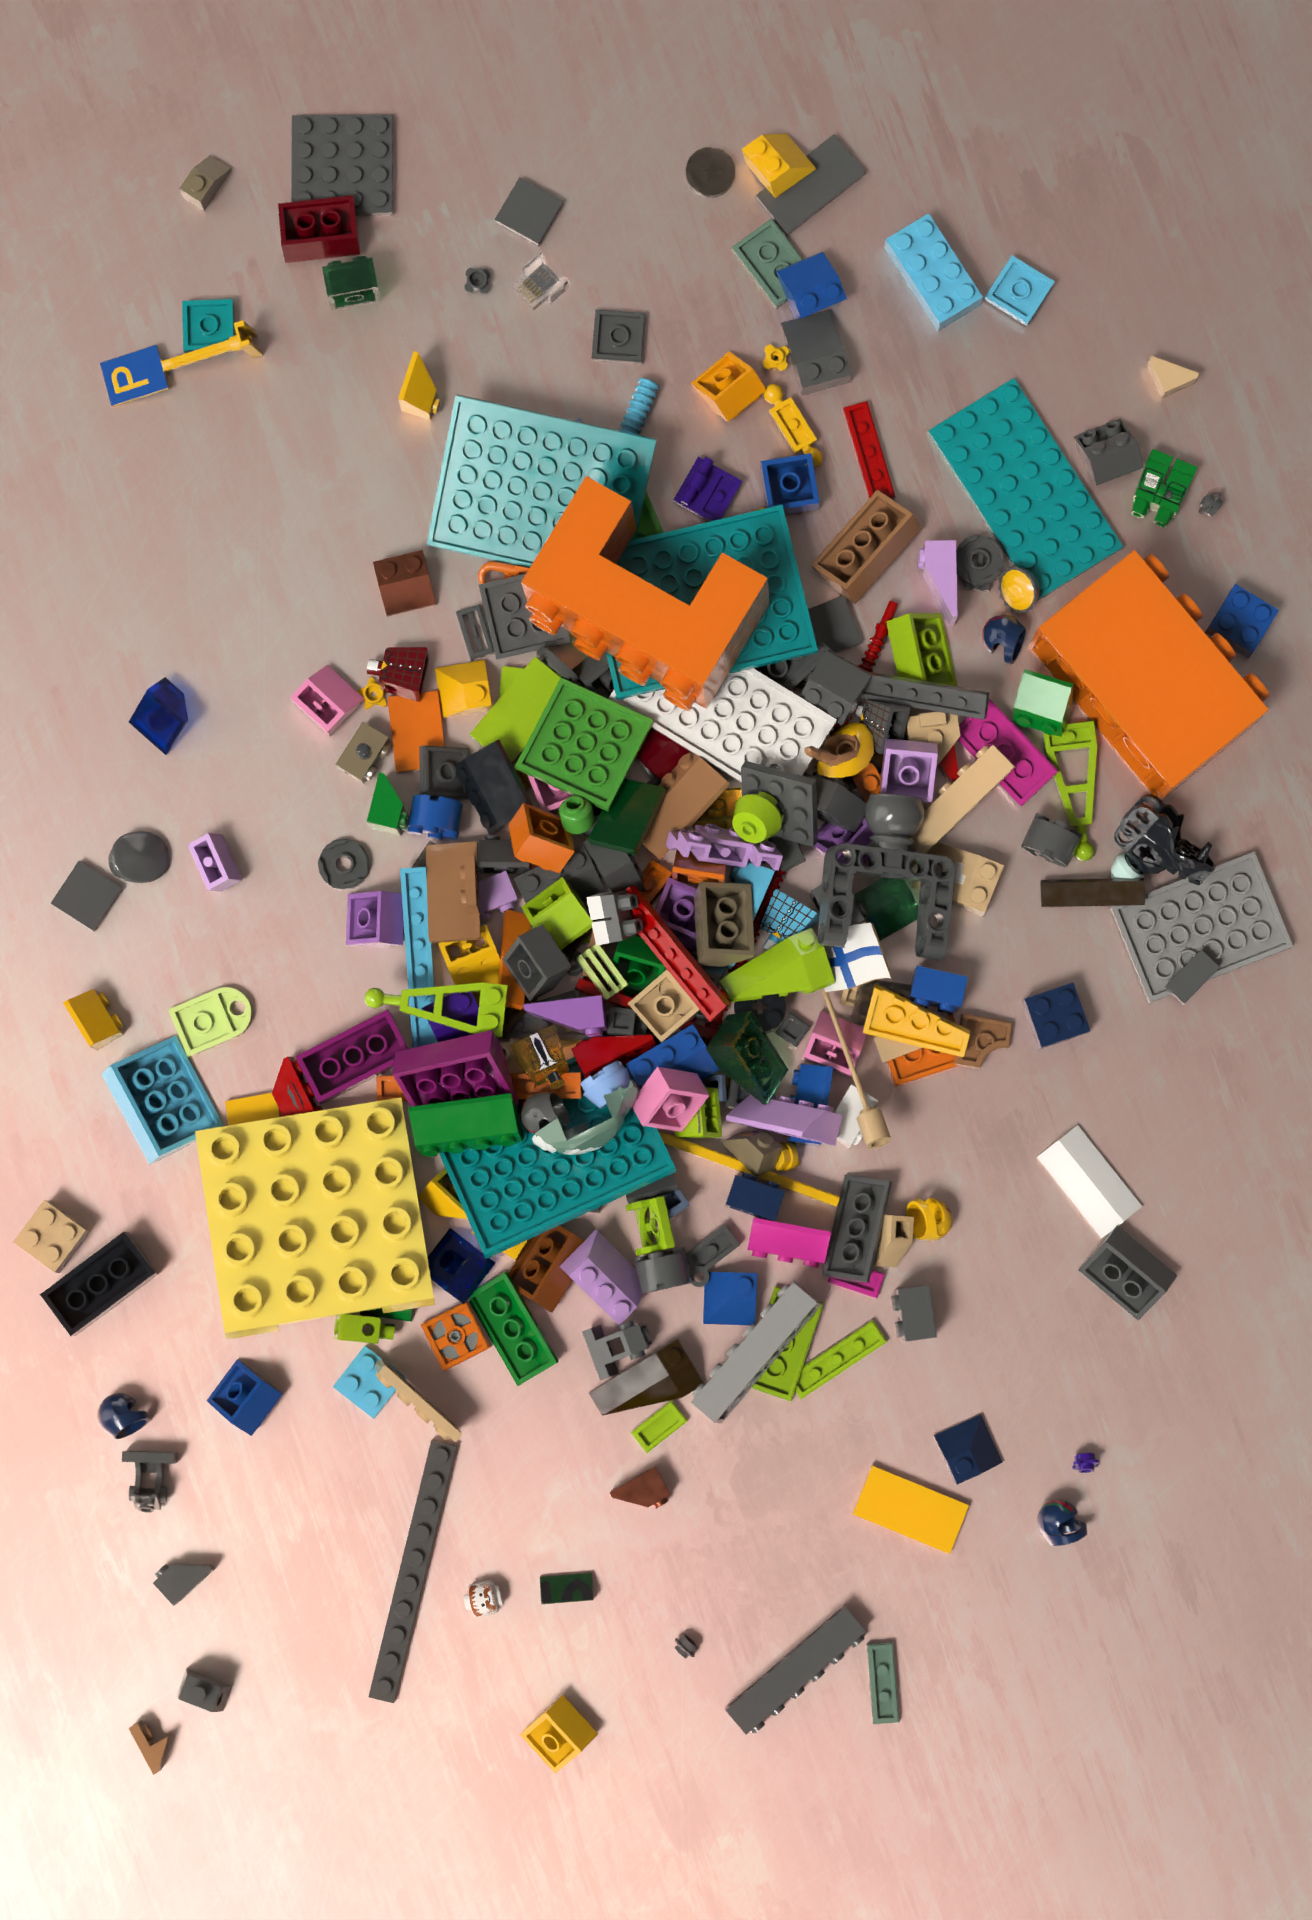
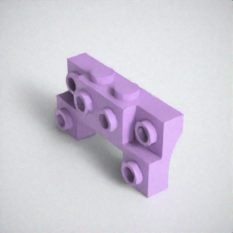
[665,824,783,871]

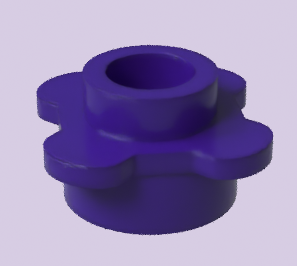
[1072,1453,1099,1473]

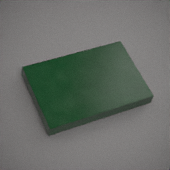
[588,778,666,855]

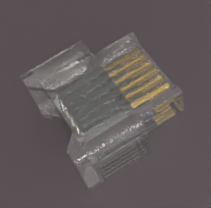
[512,252,569,311]

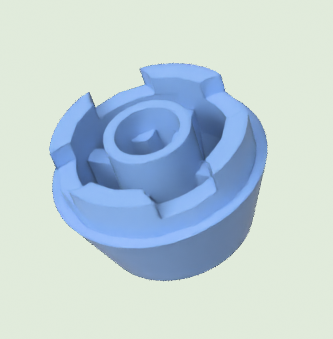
[580,1061,631,1109]

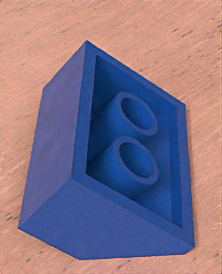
[626,1024,720,1089]
[784,1064,833,1147]

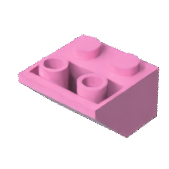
[290,665,365,736]
[802,1011,867,1078]

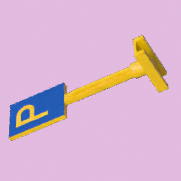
[100,320,263,407]

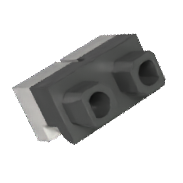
[586,890,644,946]

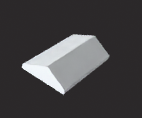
[1037,1125,1142,1238]

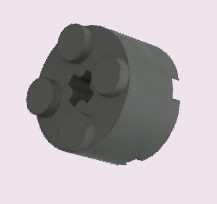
[1021,813,1082,867]
[634,1247,692,1294]

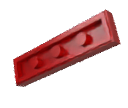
[843,401,896,499]

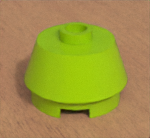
[732,791,784,843]

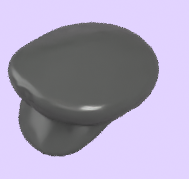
[108,831,169,883]

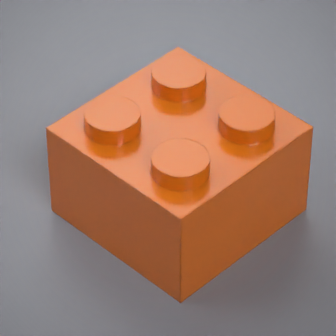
[508,803,575,873]

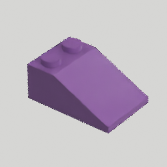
[523,995,608,1038]

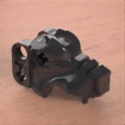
[1114,794,1216,885]

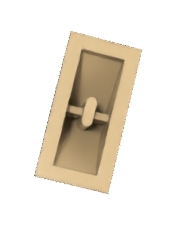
[1147,356,1199,398]

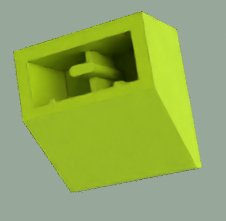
[521,877,594,950]

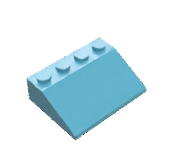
[102,1036,224,1165]

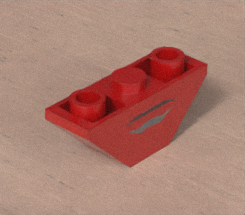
[272,1056,323,1117]

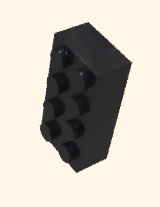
[40,1232,159,1337]

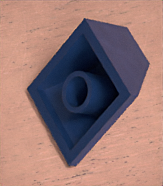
[933,1415,1003,1484]

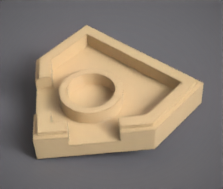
[906,712,960,766]

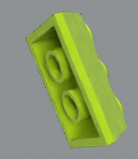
[886,613,958,687]

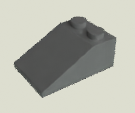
[781,310,851,396]

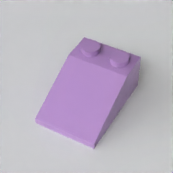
[917,540,958,626]

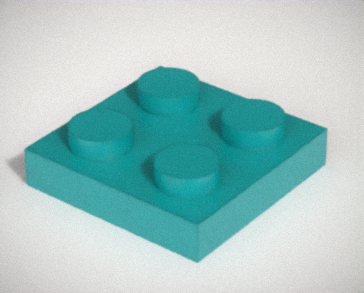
[182,299,235,353]

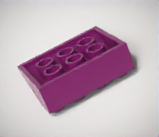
[392,1030,519,1107]

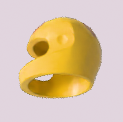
[906,1198,953,1241]

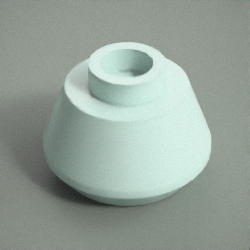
[1111,853,1144,879]

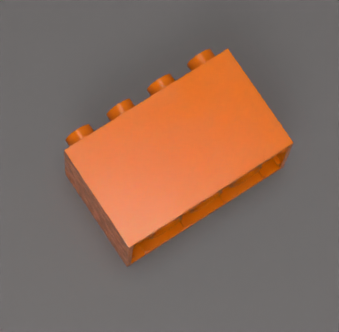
[1028,550,1269,801]

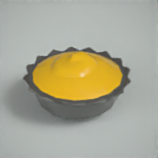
[998,566,1040,614]

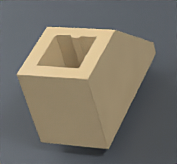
[873,1215,914,1267]

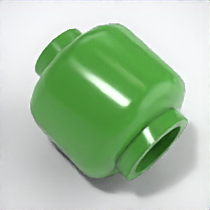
[559,796,595,834]

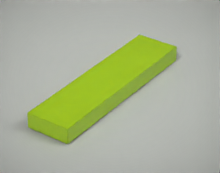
[788,1320,887,1399]

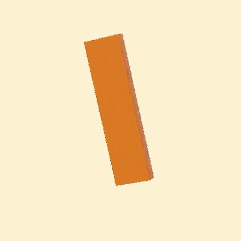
[498,910,530,1010]

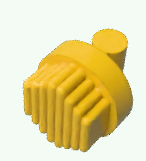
[774,1142,800,1171]

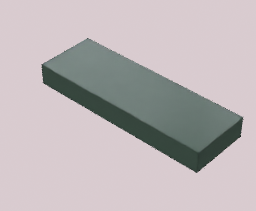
[867,1642,899,1724]

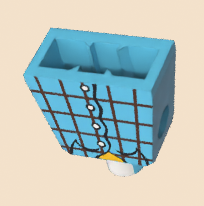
[760,889,819,950]

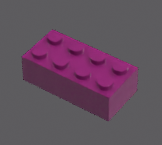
[295,1009,409,1105]

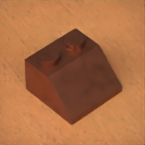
[373,550,436,617]

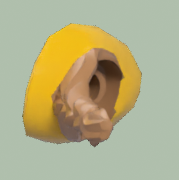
[804,722,874,778]

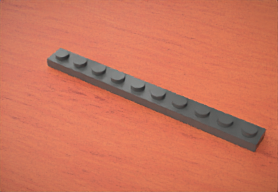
[368,1440,457,1704]

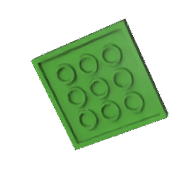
[515,678,654,812]

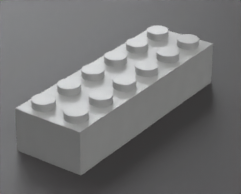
[691,1282,822,1423]

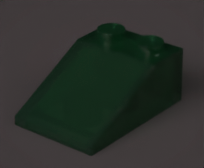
[706,1011,789,1104]

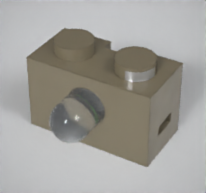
[335,722,391,784]

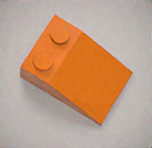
[672,849,727,885]

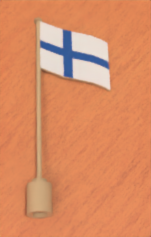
[817,923,893,1149]

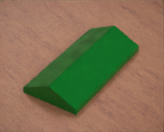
[466,1271,559,1386]

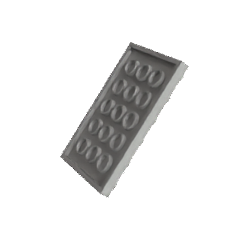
[1110,851,1293,1003]

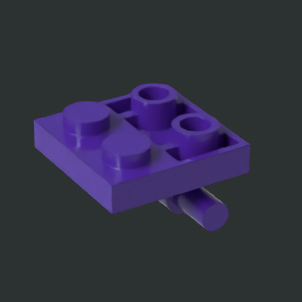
[673,457,742,522]

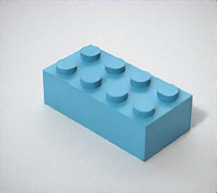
[884,213,983,331]

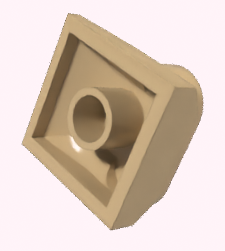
[628,970,700,1043]

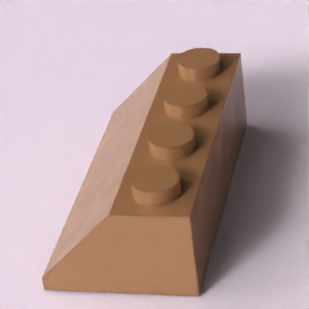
[811,490,922,604]
[641,751,730,860]

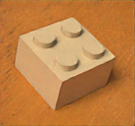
[13,1200,91,1273]

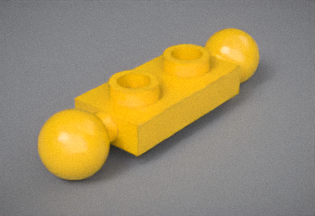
[763,384,823,468]

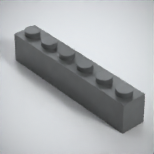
[725,1605,866,1735]

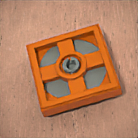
[421,1301,490,1371]

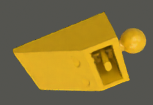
[438,925,500,1006]

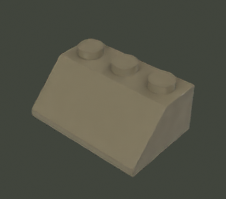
[694,882,755,967]

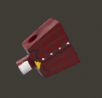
[367,647,430,702]

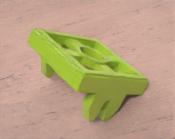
[625,1196,675,1256]

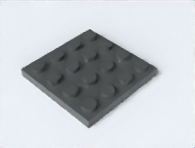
[291,115,393,216]

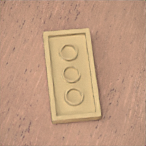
[374,1358,463,1442]

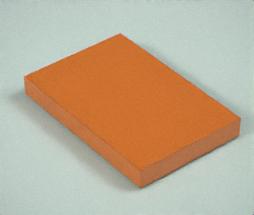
[387,691,445,773]
[887,1014,958,1087]

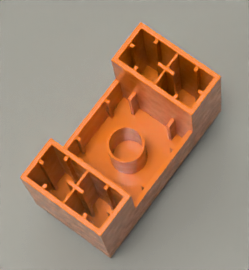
[521,476,770,711]

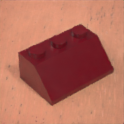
[278,195,360,263]

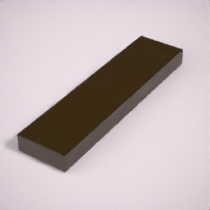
[1040,878,1145,907]

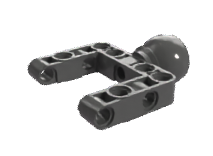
[818,794,955,960]

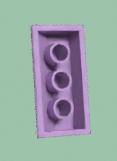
[726,1092,843,1146]

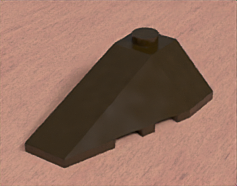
[589,1340,704,1416]

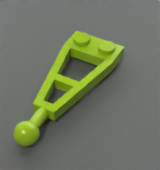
[1043,721,1097,861]
[364,982,508,1038]

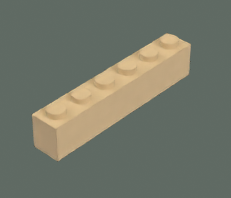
[910,745,1016,869]

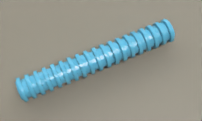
[618,378,660,434]

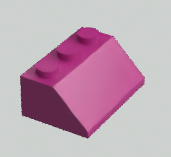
[747,1218,831,1268]

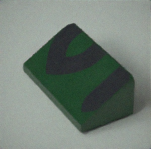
[540,1573,594,1604]

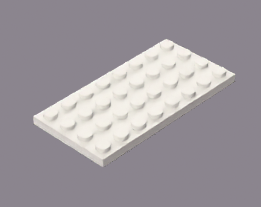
[608,668,837,783]

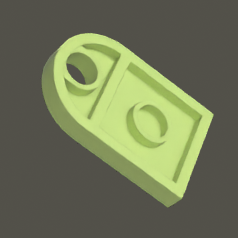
[168,987,252,1057]

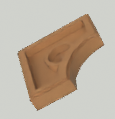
[954,1013,1013,1069]

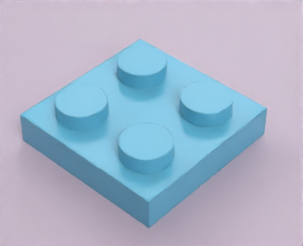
[984,255,1055,326]
[333,1345,406,1419]

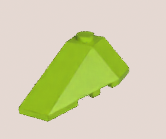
[719,928,835,1002]

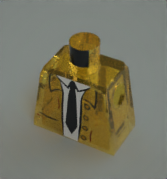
[510,1024,569,1090]

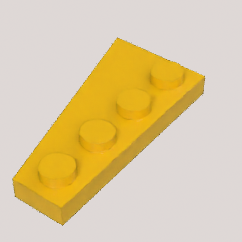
[863,983,970,1057]

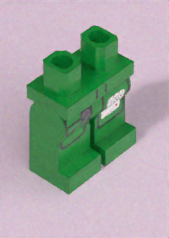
[1131,448,1198,528]

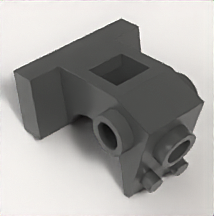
[582,1321,652,1381]
[122,1451,178,1513]

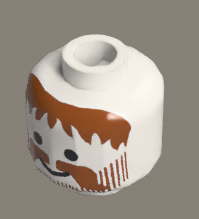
[463,1580,503,1618]

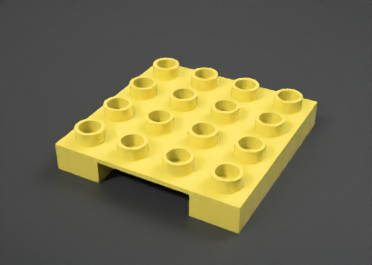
[195,1097,435,1340]

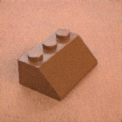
[508,1225,584,1313]

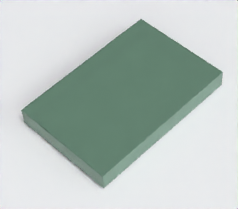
[731,218,803,309]

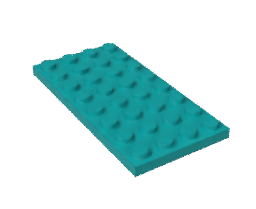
[928,378,1123,602]

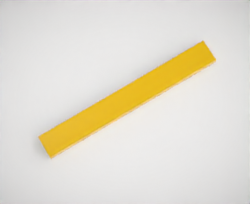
[658,1130,840,1207]

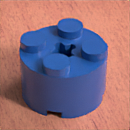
[408,795,463,840]

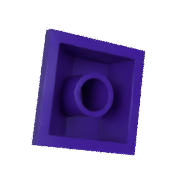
[422,992,479,1042]

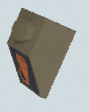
[722,1130,783,1177]

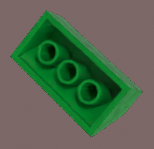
[408,1093,522,1157]

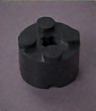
[734,994,786,1035]

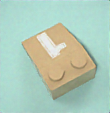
[911,842,1004,916]

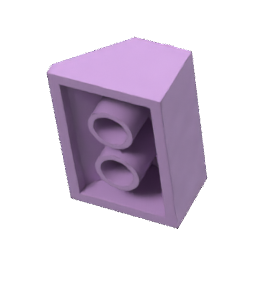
[559,1229,642,1325]

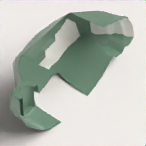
[532,1080,638,1155]

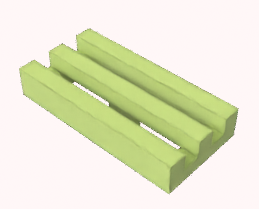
[576,944,628,1000]

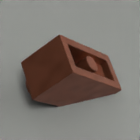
[610,1466,671,1509]

